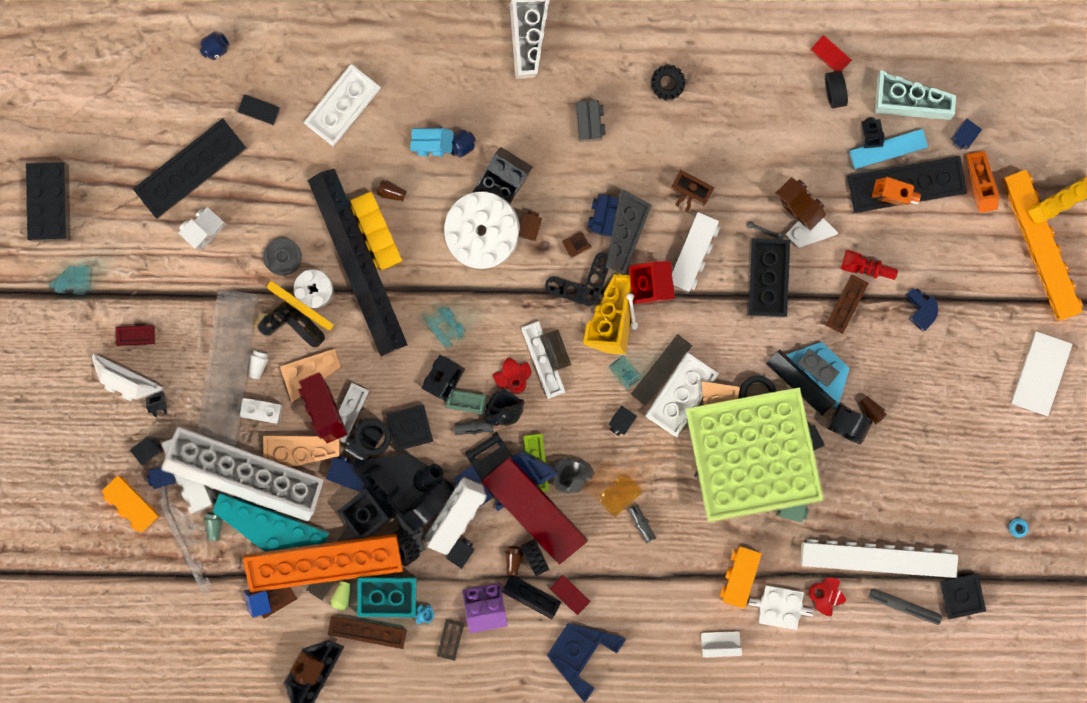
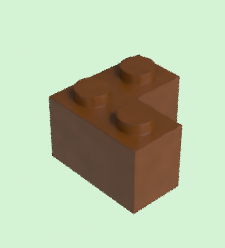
[776,177,826,231]

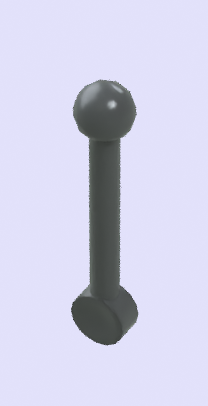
[747,221,784,240]

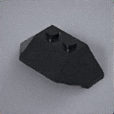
[284,640,345,703]

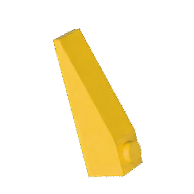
[583,274,632,355]

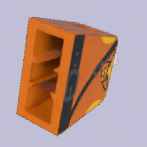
[871,177,921,206]

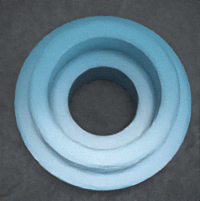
[1009,518,1029,538]

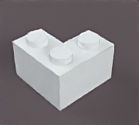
[178,207,226,252]

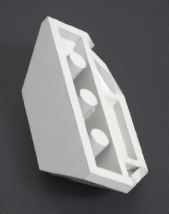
[92,354,165,401]

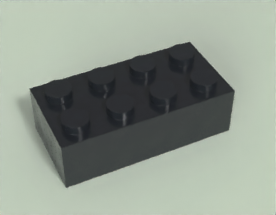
[26,162,70,242]
[747,238,790,318]

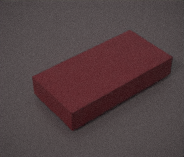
[116,325,156,346]
[550,575,591,615]

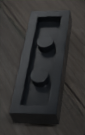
[502,575,561,620]

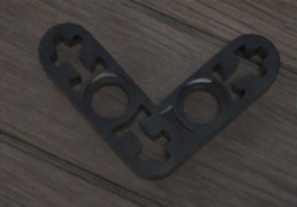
[545,253,609,307]
[257,301,325,347]

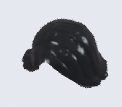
[485,388,525,426]

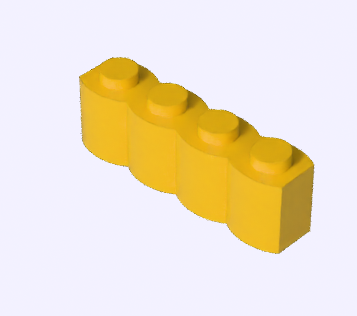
[1028,176,1087,224]
[350,191,403,271]

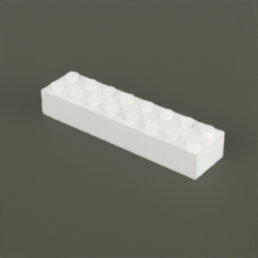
[162,427,324,522]

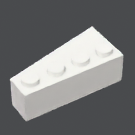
[509,0,549,79]

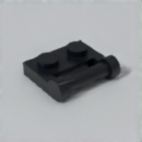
[465,432,512,479]

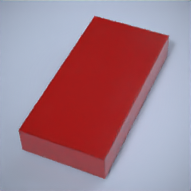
[810,35,852,71]

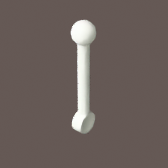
[627,293,638,330]

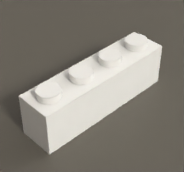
[672,212,720,293]
[425,477,486,555]

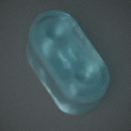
[425,306,466,350]

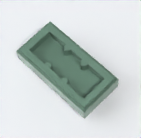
[446,390,487,415]

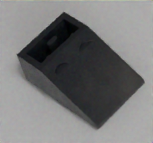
[472,147,533,204]

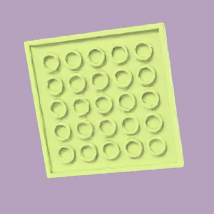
[686,388,824,522]

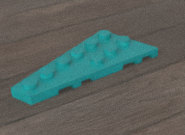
[213,492,329,586]

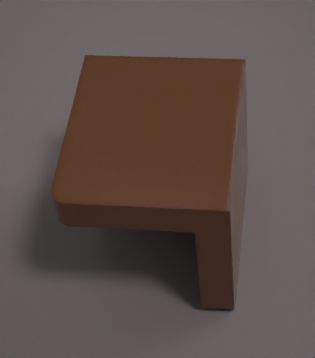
[562,232,591,259]

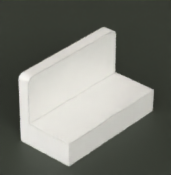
[701,631,742,657]

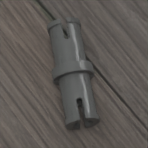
[454,420,493,436]
[627,504,657,544]

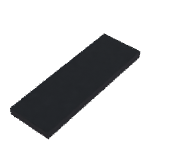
[133,118,247,219]
[847,156,967,213]

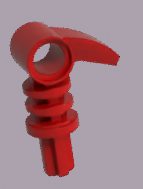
[840,250,898,280]

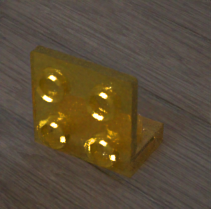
[599,475,643,518]

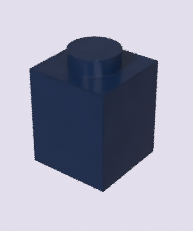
[951,118,982,150]
[147,467,178,489]

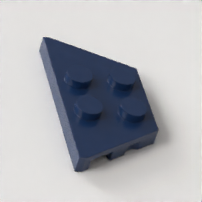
[490,450,558,511]

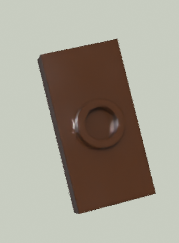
[262,587,298,619]

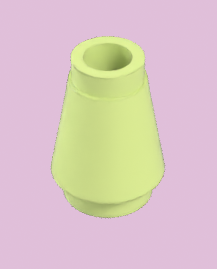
[330,581,351,611]

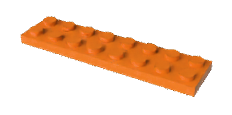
[243,534,403,592]

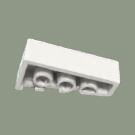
[161,439,218,514]

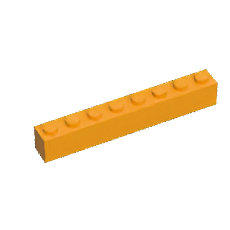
[1001,170,1083,322]

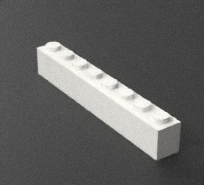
[800,539,958,578]

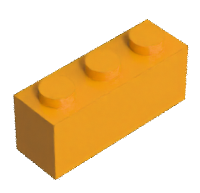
[101,475,161,533]
[719,546,762,609]

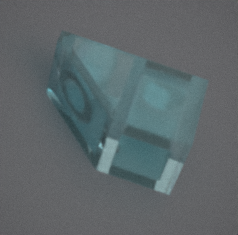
[49,266,92,295]

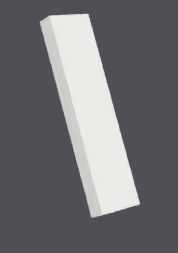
[521,321,566,399]

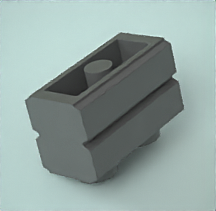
[576,100,606,142]

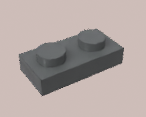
[797,348,839,387]

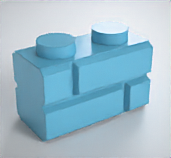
[410,128,454,157]

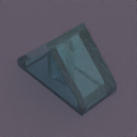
[608,355,643,390]

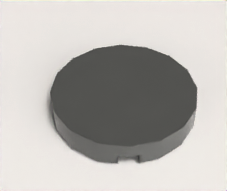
[263,238,302,276]

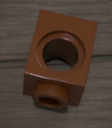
[518,211,542,242]
[290,651,325,685]

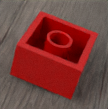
[629,261,675,304]

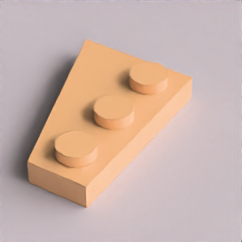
[280,349,341,403]

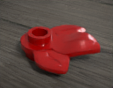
[493,358,531,394]
[809,577,846,616]

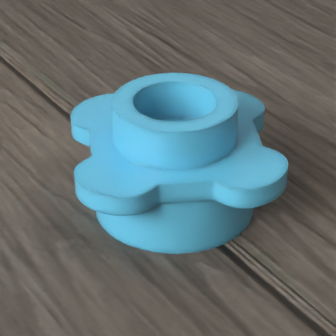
[416,605,434,624]

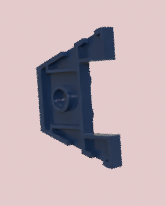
[547,623,626,703]

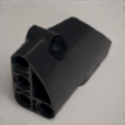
[353,453,455,531]

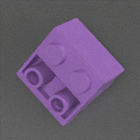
[462,583,508,633]

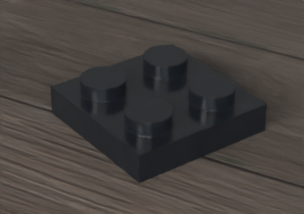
[386,404,434,451]
[939,573,986,619]

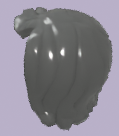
[552,458,594,493]

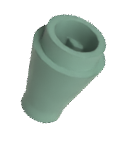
[204,512,223,541]

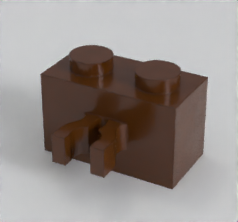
[671,169,715,212]

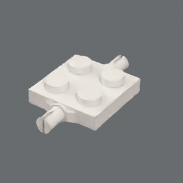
[748,585,814,630]

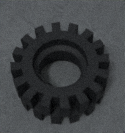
[651,64,686,101]
[393,529,421,567]
[521,539,550,576]

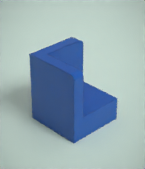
[243,589,271,618]

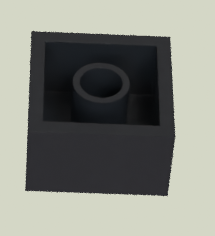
[337,487,396,539]

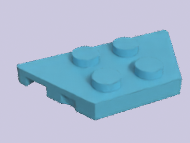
[787,342,850,408]

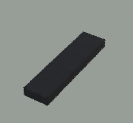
[766,349,836,415]

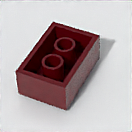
[298,372,348,444]

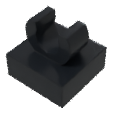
[146,392,167,417]

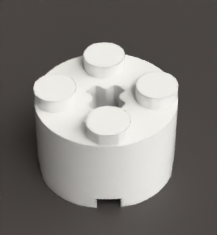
[294,270,334,309]

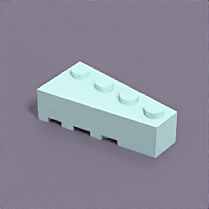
[875,70,956,120]

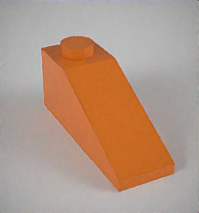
[966,151,999,213]

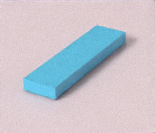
[849,129,928,170]

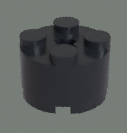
[828,404,873,445]

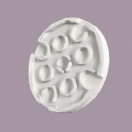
[444,192,520,269]

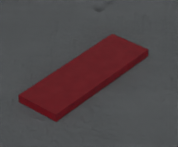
[481,456,588,565]

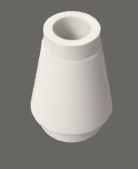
[249,350,269,379]

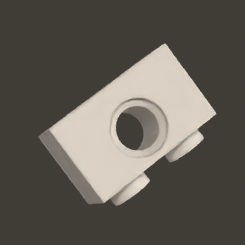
[240,398,284,424]

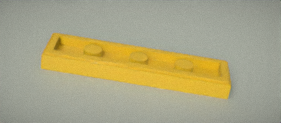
[266,281,334,331]

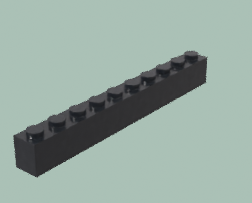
[308,168,408,356]

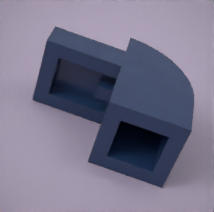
[905,288,938,332]

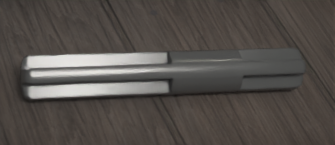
[868,589,942,625]

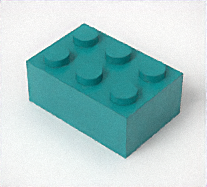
[357,577,417,617]

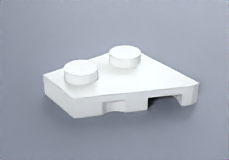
[785,218,838,248]

